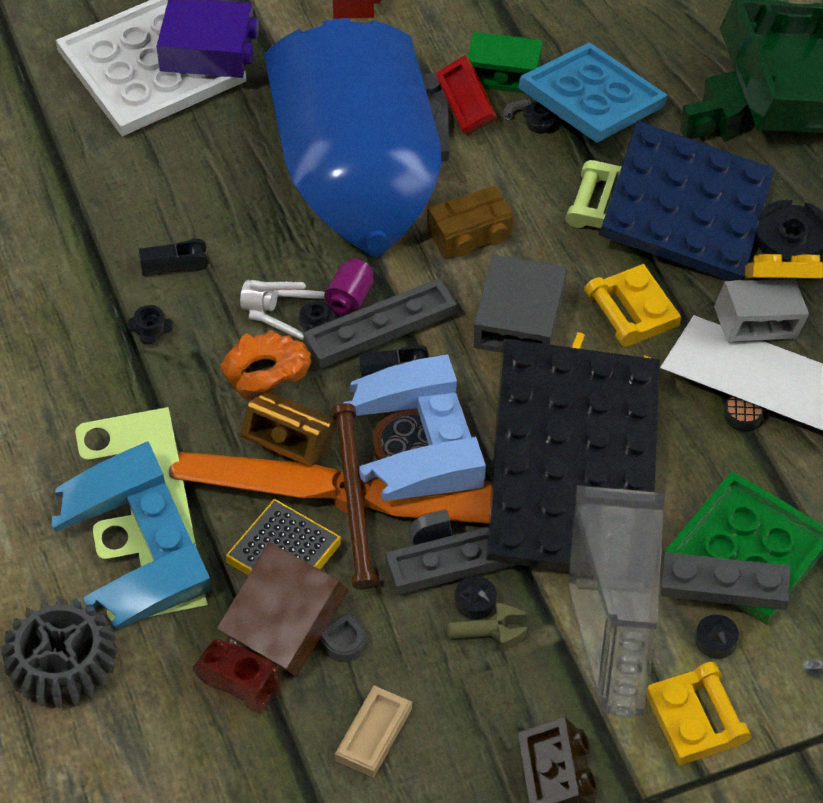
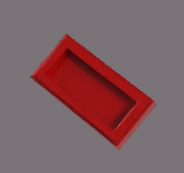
[435,55,498,135]

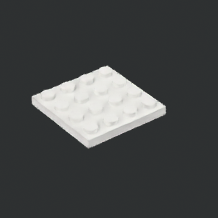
[56,0,246,136]

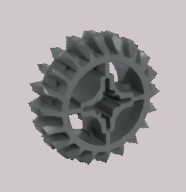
[1,597,118,709]

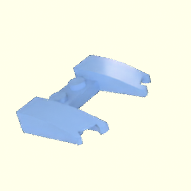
[344,354,486,501]

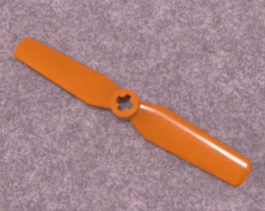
[169,452,492,523]

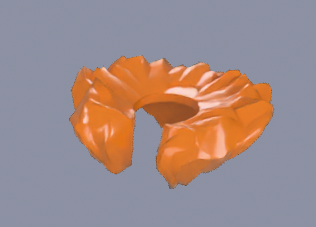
[220,330,311,400]

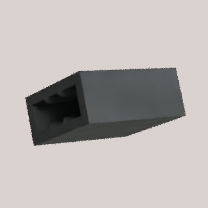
[473,255,567,353]

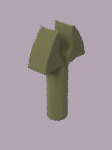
[447,603,527,651]

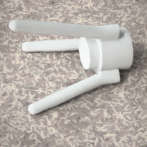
[240,280,325,341]

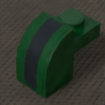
[680,71,749,142]

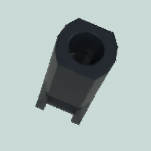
[139,239,209,276]
[359,345,429,378]

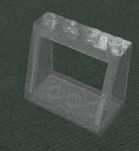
[568,486,664,718]

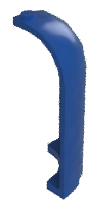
[264,18,442,257]

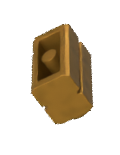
[427,185,513,259]
[240,391,337,467]

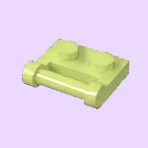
[565,160,621,229]

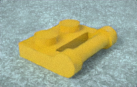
[584,264,681,347]
[645,662,752,766]

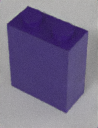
[156,0,259,78]

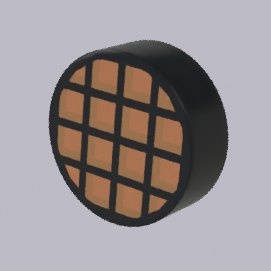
[724,395,765,431]

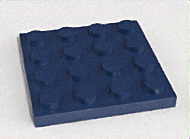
[599,120,774,281]

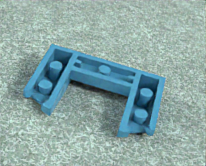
[52,441,212,630]

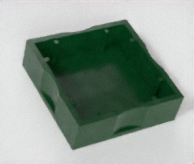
[719,0,823,133]

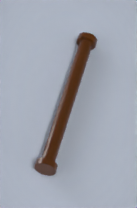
[332,403,377,590]

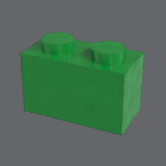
[467,32,543,94]

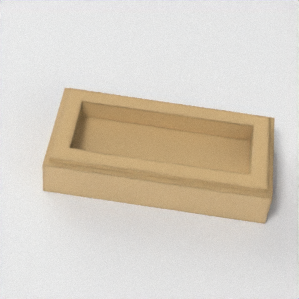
[335,686,412,778]

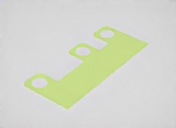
[75,407,208,621]

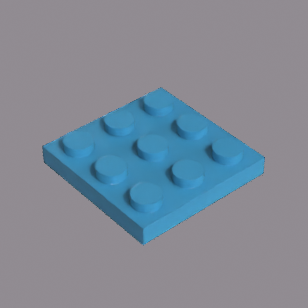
[518,42,668,143]

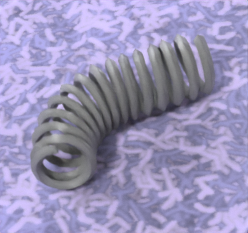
[503,98,531,120]

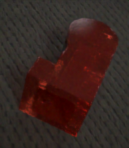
[193,639,281,714]

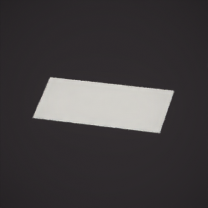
[660,315,823,430]

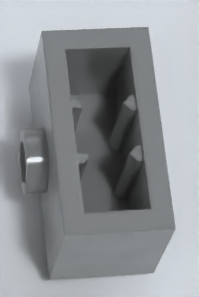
[714,279,809,341]

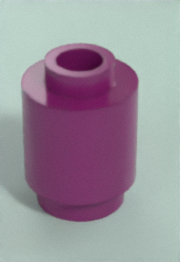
[324,258,374,315]

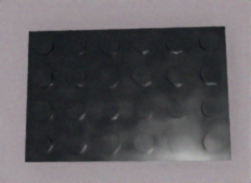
[486,339,660,581]

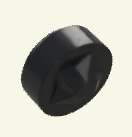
[455,576,497,619]
[695,615,739,658]

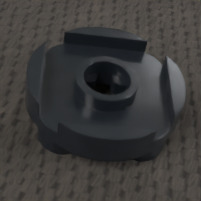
[755,200,823,262]

